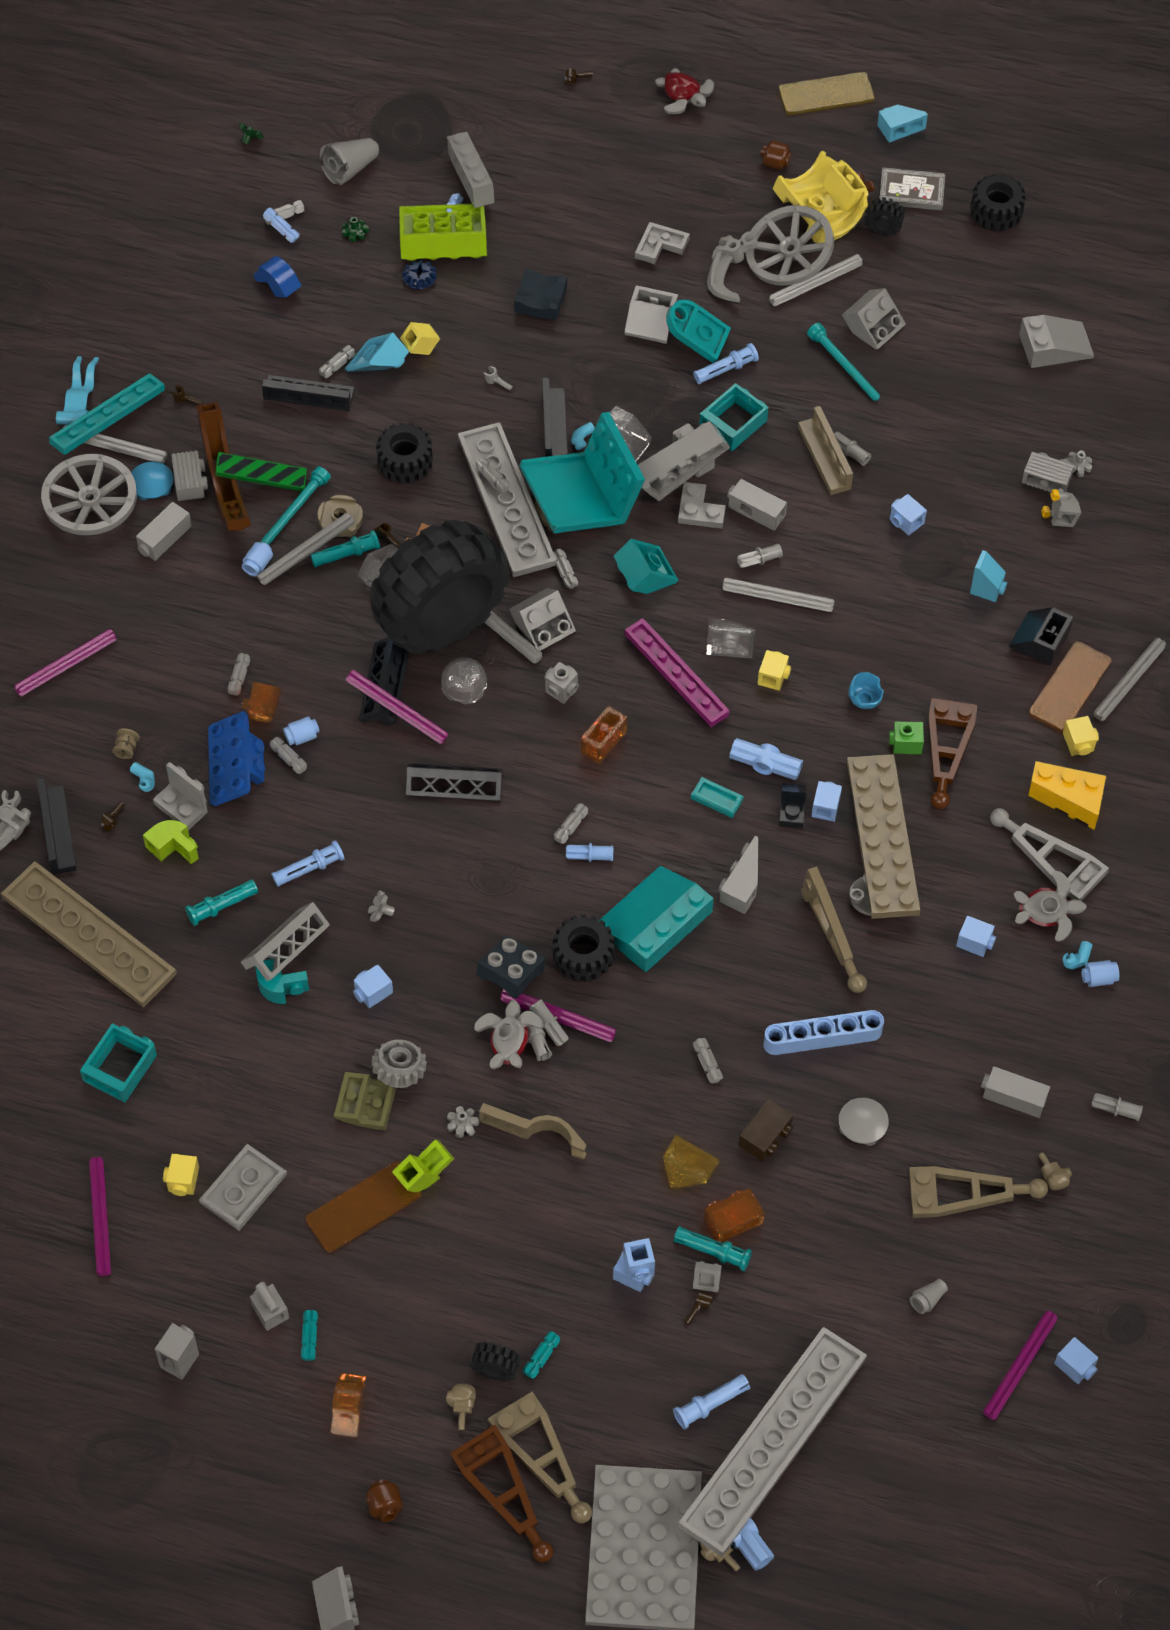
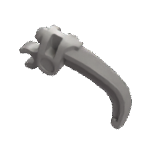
[707,232,758,302]
[0,790,31,850]

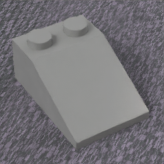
[1019,315,1094,368]

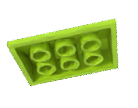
[399,204,487,261]

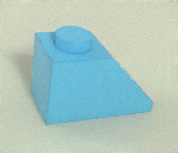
[877,104,928,142]
[970,550,1007,602]

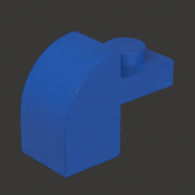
[253,256,302,298]

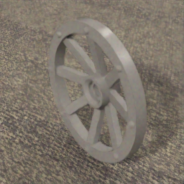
[745,205,834,286]
[41,454,137,535]

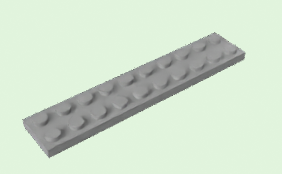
[678,1327,867,1557]

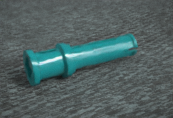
[310,530,380,568]
[185,879,258,926]
[674,1226,752,1272]

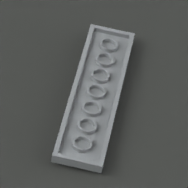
[458,422,556,577]

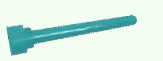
[807,323,880,401]
[259,466,331,545]

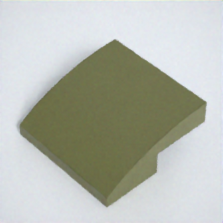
[334,1072,396,1131]

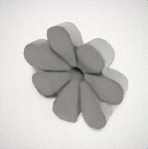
[1065,450,1092,477]
[368,891,394,922]
[447,1106,479,1138]

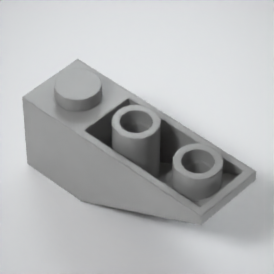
[718,836,758,914]

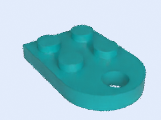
[666,300,731,363]

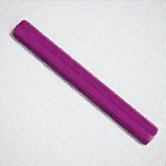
[14,629,116,696]
[346,670,448,744]
[501,989,616,1042]
[89,1157,111,1277]
[983,1311,1058,1420]

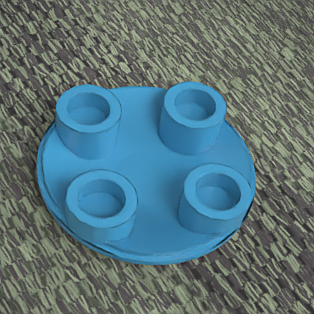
[131,462,174,500]

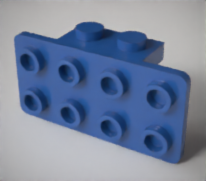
[208,711,265,806]

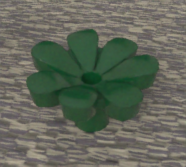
[239,122,264,145]
[342,217,369,242]

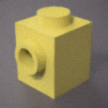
[400,322,440,355]
[758,650,791,691]
[1063,716,1099,756]
[163,1154,199,1196]

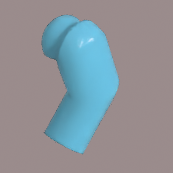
[571,422,595,450]
[130,762,155,792]
[1063,941,1093,970]

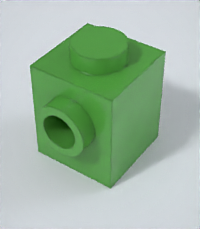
[889,722,924,754]

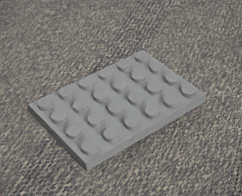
[585,1465,702,1630]

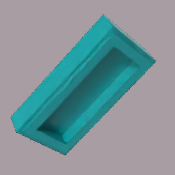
[690,777,744,818]

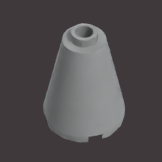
[319,138,379,185]

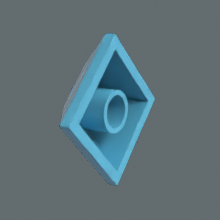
[345,332,409,372]

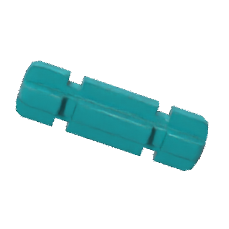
[301,1310,318,1361]
[523,1331,560,1379]

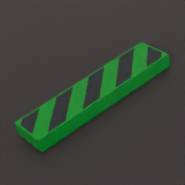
[215,452,307,492]

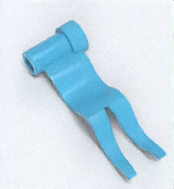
[56,356,99,425]

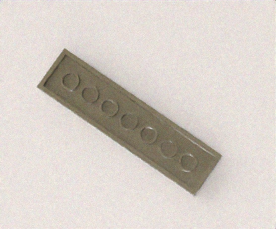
[847,754,920,919]
[1,861,177,1008]

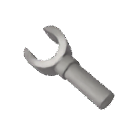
[484,366,513,391]

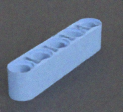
[763,1010,884,1055]

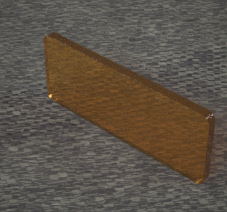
[1029,641,1111,732]
[306,1161,421,1253]

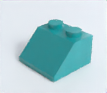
[614,539,679,594]

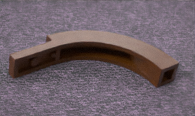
[196,401,251,531]

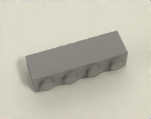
[447,132,495,208]

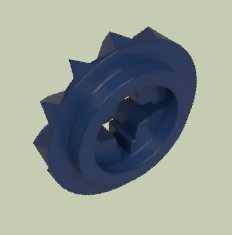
[402,259,437,289]

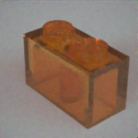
[581,705,628,764]
[704,1188,765,1242]

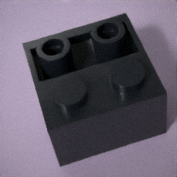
[1009,607,1074,665]

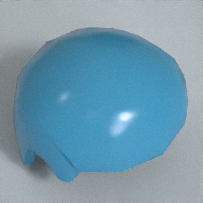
[848,672,884,709]

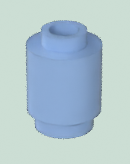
[242,542,273,576]
[283,716,320,746]
[1081,960,1119,987]

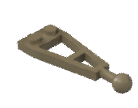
[801,866,867,993]
[909,1166,1048,1218]
[488,1392,592,1523]

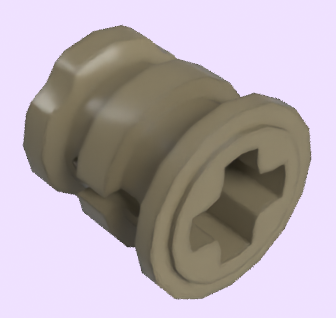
[112,728,140,759]

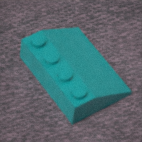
[598,866,714,973]

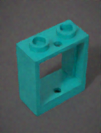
[699,383,768,451]
[80,1023,157,1103]

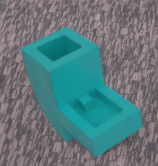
[255,959,309,1004]

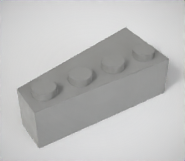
[638,421,730,501]

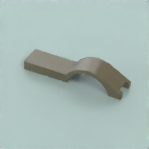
[479,1103,587,1161]

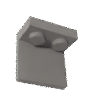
[153,762,208,830]

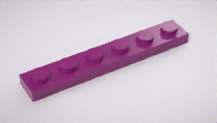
[625,618,730,727]

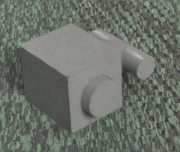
[250,1282,289,1331]

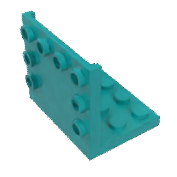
[519,412,645,534]

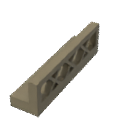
[798,406,853,495]

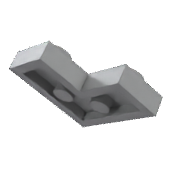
[635,222,690,264]
[678,482,726,529]

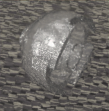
[441,657,487,704]

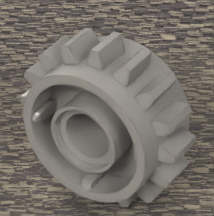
[372,1040,427,1088]

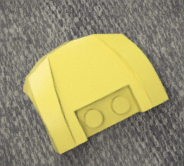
[773,151,868,243]

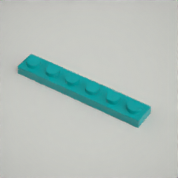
[49,373,165,455]

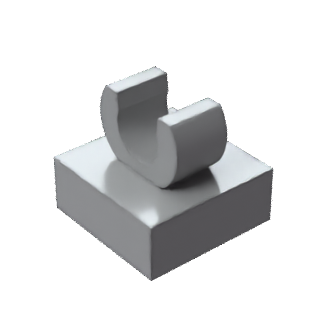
[693,1261,722,1292]

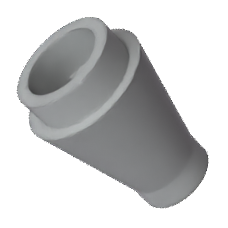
[910,1279,948,1314]

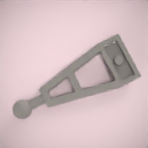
[990,808,1109,901]

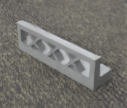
[241,902,330,981]

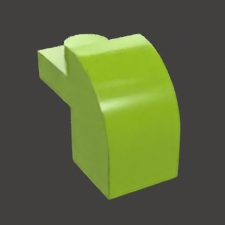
[143,820,199,864]
[392,1139,454,1192]

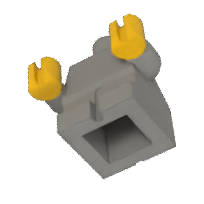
[1041,489,1081,527]

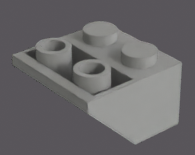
[625,285,678,344]
[842,288,906,349]
[509,588,576,651]
[312,1566,359,1630]

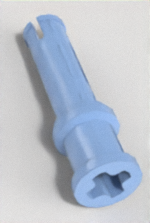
[693,343,759,384]
[271,840,344,887]
[673,1374,750,1430]

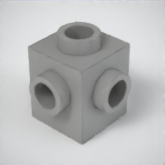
[544,662,579,704]

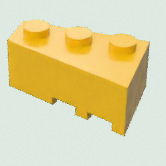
[1028,761,1106,830]

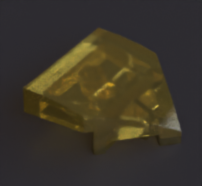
[663,1135,720,1189]

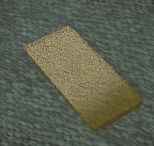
[779,72,874,115]

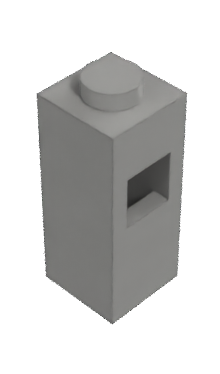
[727,479,787,531]
[136,502,191,561]
[981,1066,1051,1118]

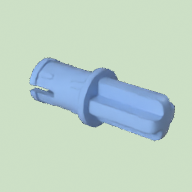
[566,843,613,862]

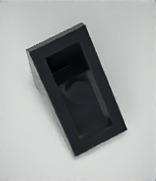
[779,783,806,828]

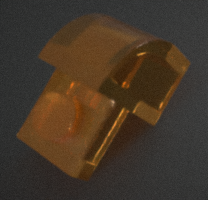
[242,682,281,723]
[331,1374,366,1437]

